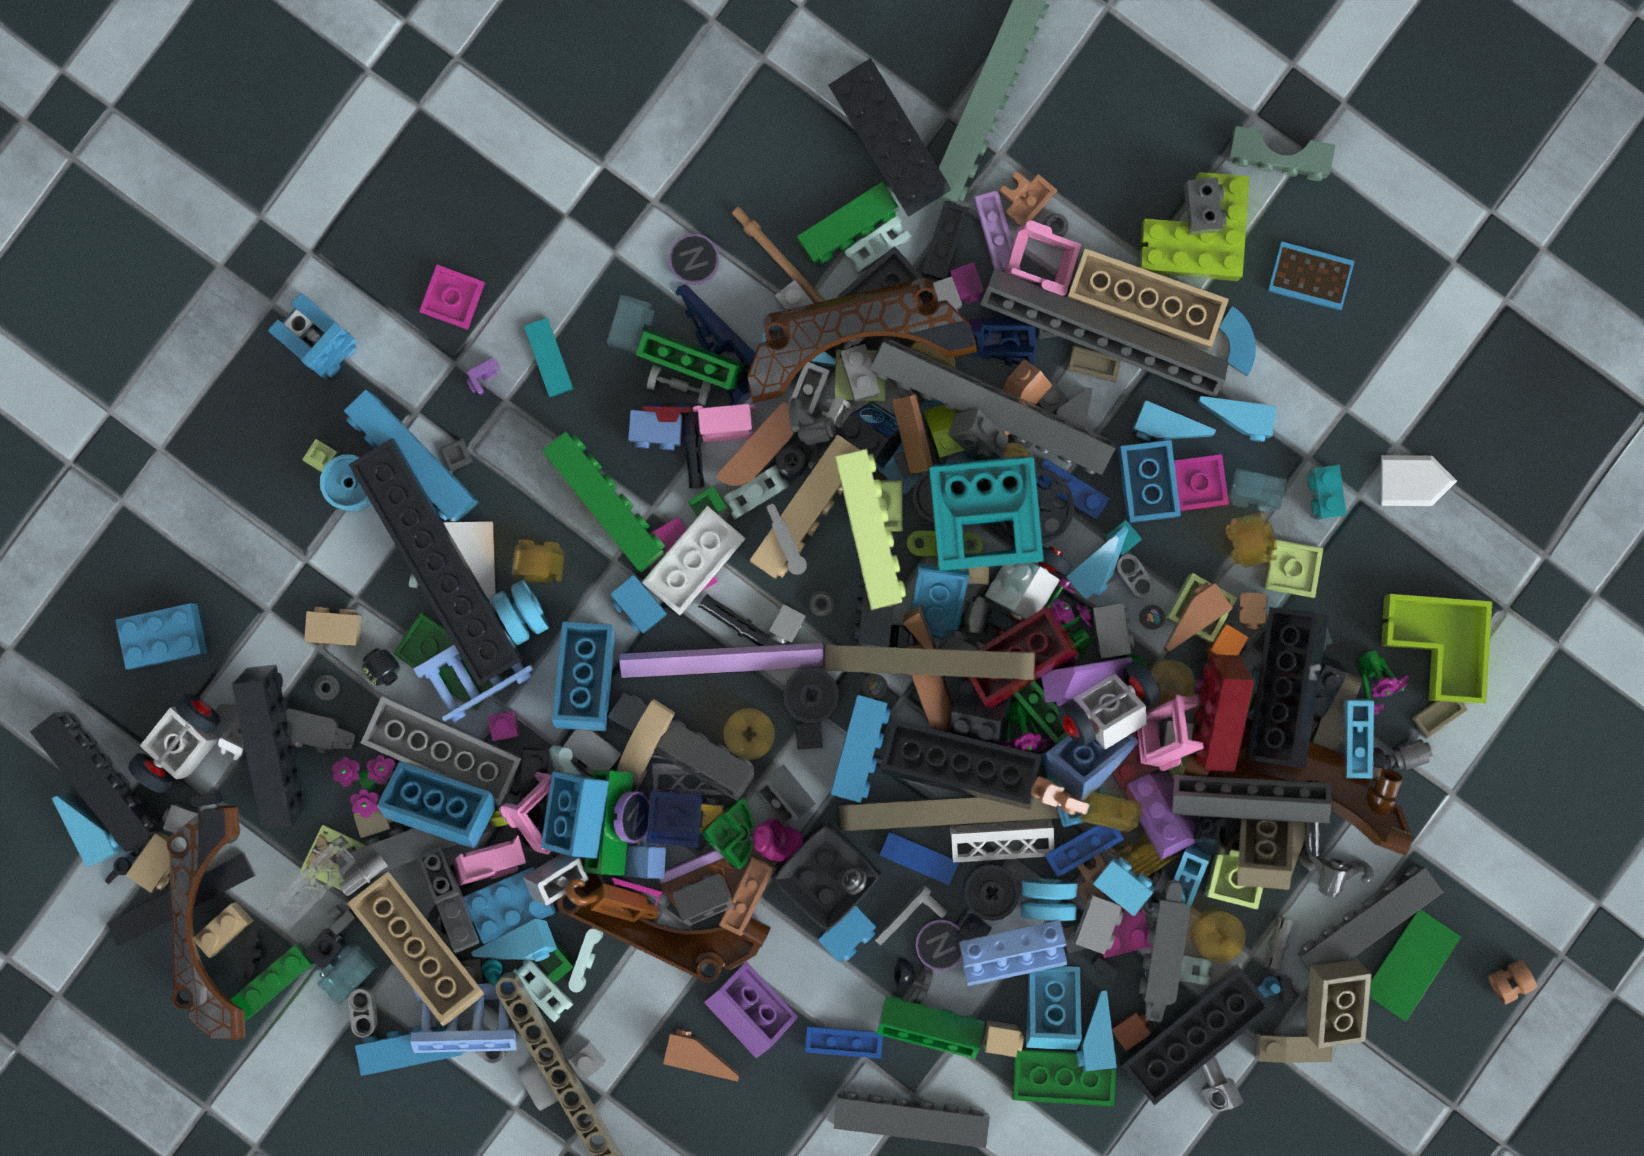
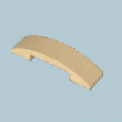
[617,699,675,791]

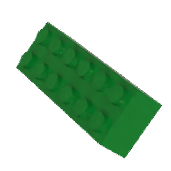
[542,432,665,573]

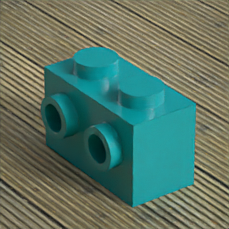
[1307,465,1347,520]

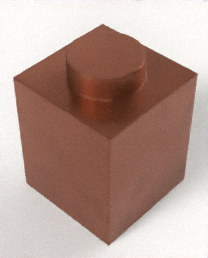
[1111,1010,1151,1051]

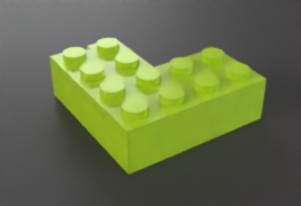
[1138,172,1250,281]
[1381,594,1492,704]

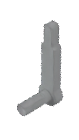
[767,504,807,575]
[874,885,947,945]

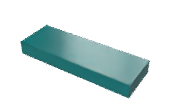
[524,317,574,397]

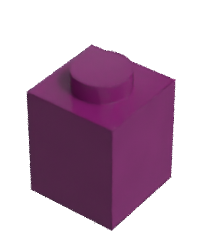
[949,262,984,304]
[488,711,521,741]

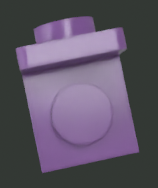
[466,357,500,396]

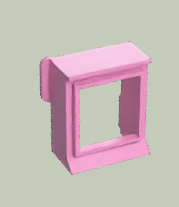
[1004,221,1081,296]
[693,404,756,443]
[1137,695,1203,771]
[499,772,552,855]
[452,836,526,886]

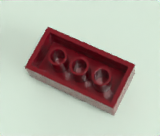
[969,607,1079,707]
[1191,654,1254,771]

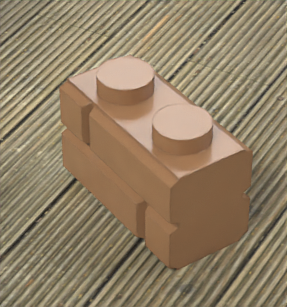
[1240,593,1268,630]

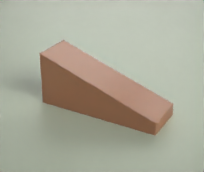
[903,605,936,649]

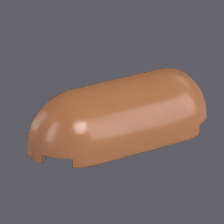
[716,401,794,486]
[907,642,954,732]

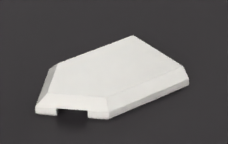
[1381,455,1457,506]

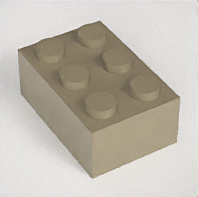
[1237,818,1294,890]
[1305,959,1371,1048]

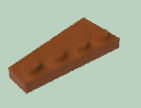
[659,846,770,912]

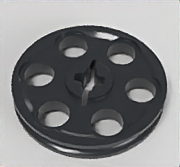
[1000,468,1074,544]

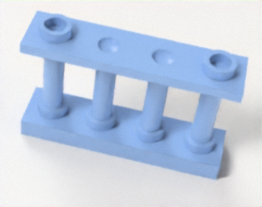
[414,619,535,723]
[959,920,1067,986]
[410,981,517,1053]

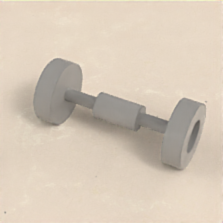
[647,364,712,405]

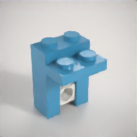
[268,293,359,379]

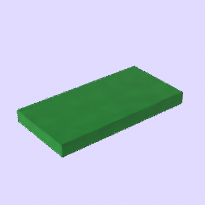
[393,612,503,711]
[1369,909,1462,1022]
[1012,1048,1117,1106]

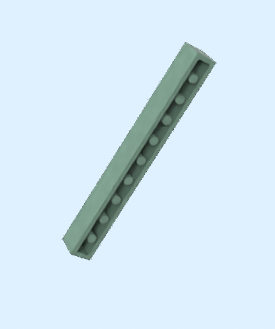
[938,0,1050,204]

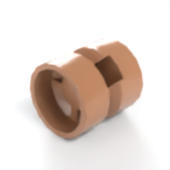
[1488,959,1537,1005]

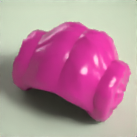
[752,818,803,862]

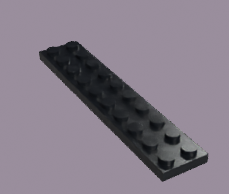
[348,438,524,686]

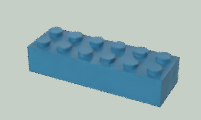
[344,390,479,522]

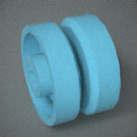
[320,455,372,512]
[491,580,549,645]
[1020,878,1078,921]

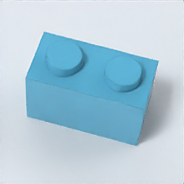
[1093,856,1154,916]

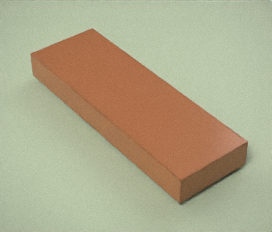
[892,394,933,474]
[718,856,775,936]

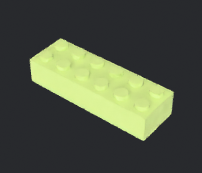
[836,450,906,610]

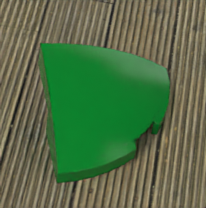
[700,797,755,870]

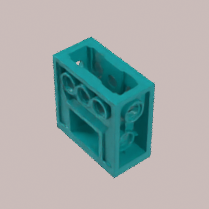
[930,455,1043,571]

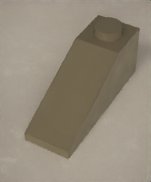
[1255,1032,1333,1063]

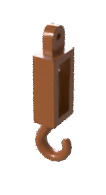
[566,878,658,922]

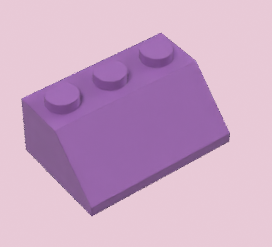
[1042,657,1132,706]
[1124,772,1198,860]
[704,961,798,1058]

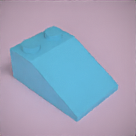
[52,794,124,867]
[1026,966,1082,1050]

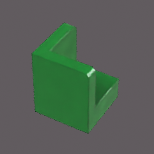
[688,486,728,517]
[539,942,575,984]

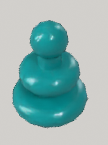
[481,960,503,985]

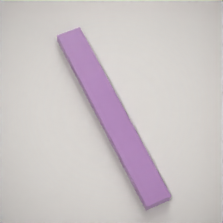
[619,643,823,678]

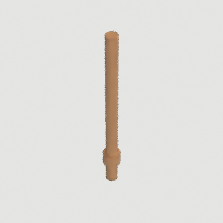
[732,206,826,303]

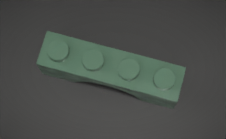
[1227,126,1335,181]

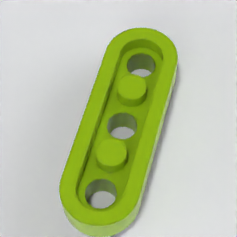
[907,531,983,557]

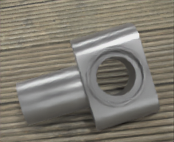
[1201,1056,1244,1114]

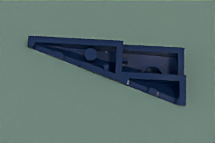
[676,284,755,406]
[967,316,1037,367]

